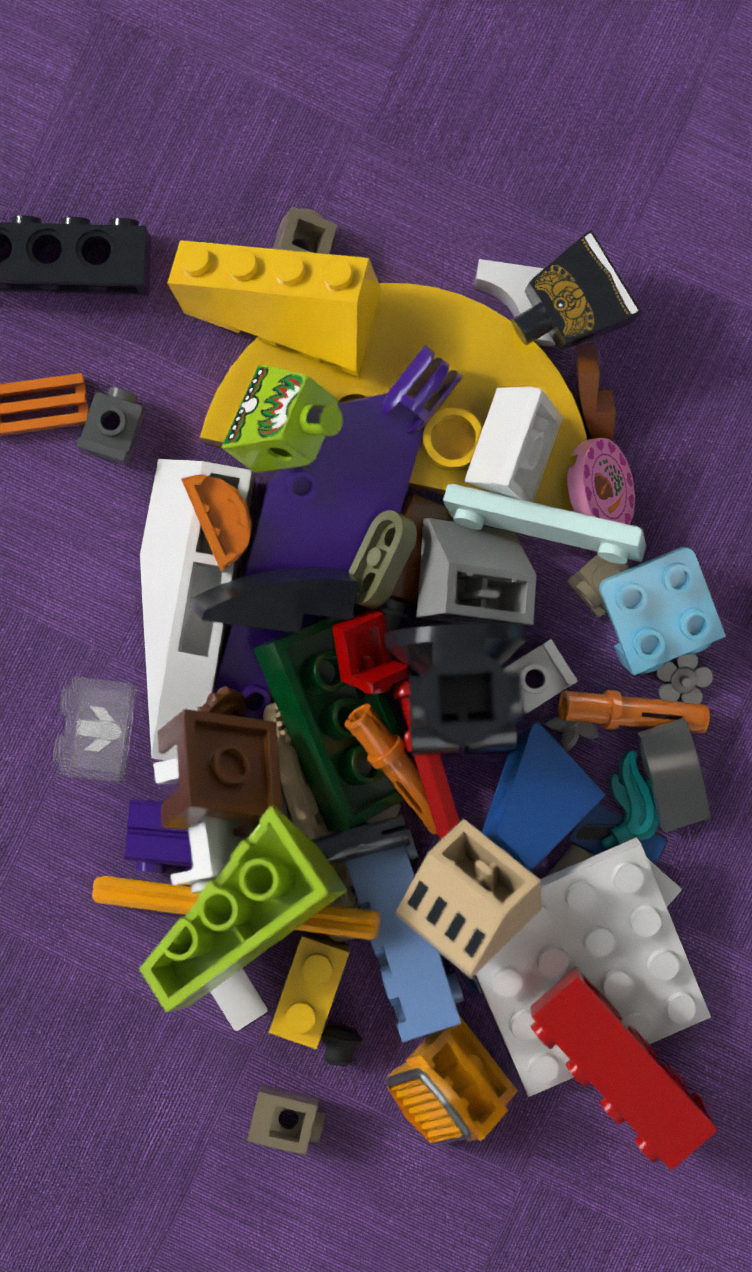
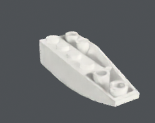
[140,459,255,761]

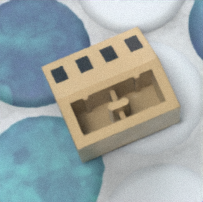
[396,819,542,979]

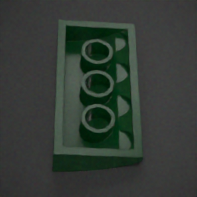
[253,613,412,832]

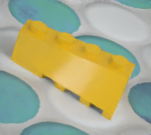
[167,240,381,377]

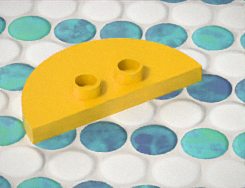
[200,283,587,512]

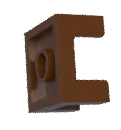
[158,709,283,837]

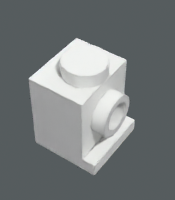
[504,639,578,714]

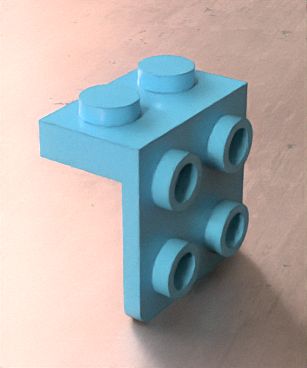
[599,547,726,675]

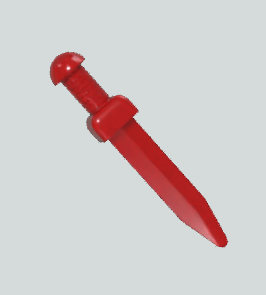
[393,679,460,840]

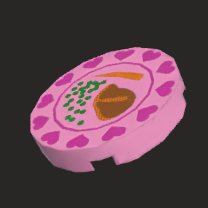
[567,438,635,525]

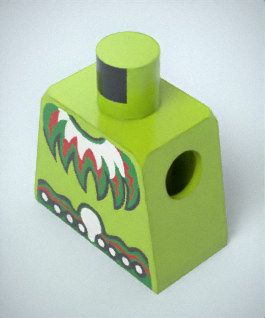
[221,365,343,473]

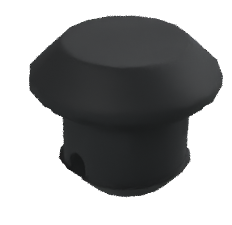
[321,1026,363,1066]

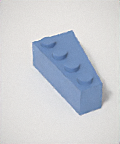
[346,829,464,1042]

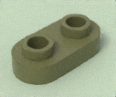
[348,510,417,609]

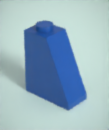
[482,721,605,872]

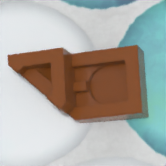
[576,344,616,442]

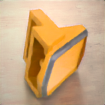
[385,1014,518,1145]

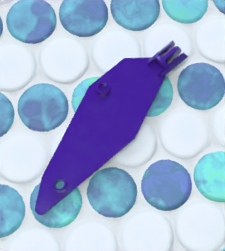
[214,345,463,720]

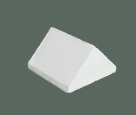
[464,387,563,502]

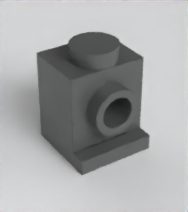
[76,387,147,467]

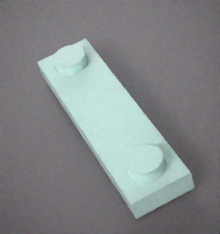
[443,484,646,564]

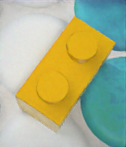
[269,931,350,1049]

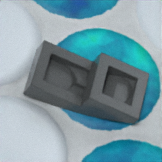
[637,718,711,833]

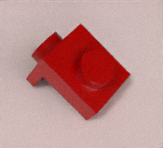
[332,609,409,694]

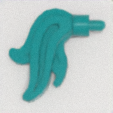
[601,751,659,848]

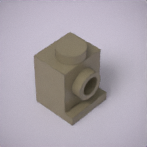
[273,206,338,254]
[566,555,630,618]
[247,1083,326,1155]

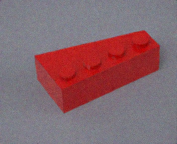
[530,966,718,1171]

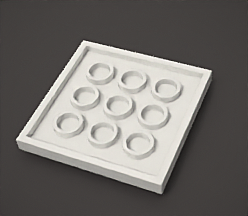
[476,838,711,1097]

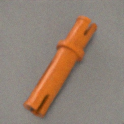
[558,690,710,733]
[345,704,437,834]

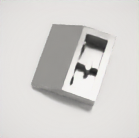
[417,518,536,626]

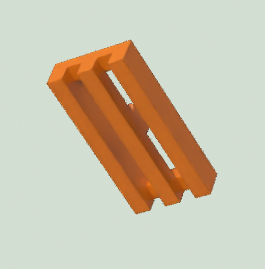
[0,373,89,436]

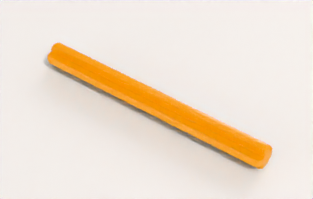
[92,876,381,940]

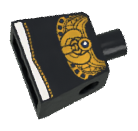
[511,230,642,350]

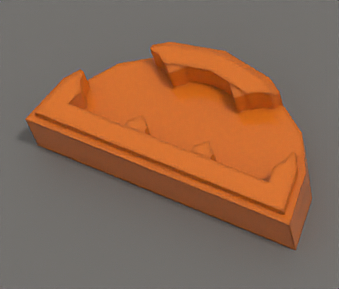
[181,474,253,572]

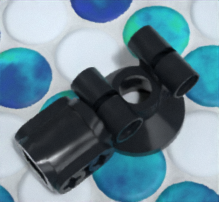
[384,623,526,757]

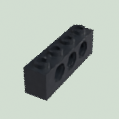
[0,215,151,295]

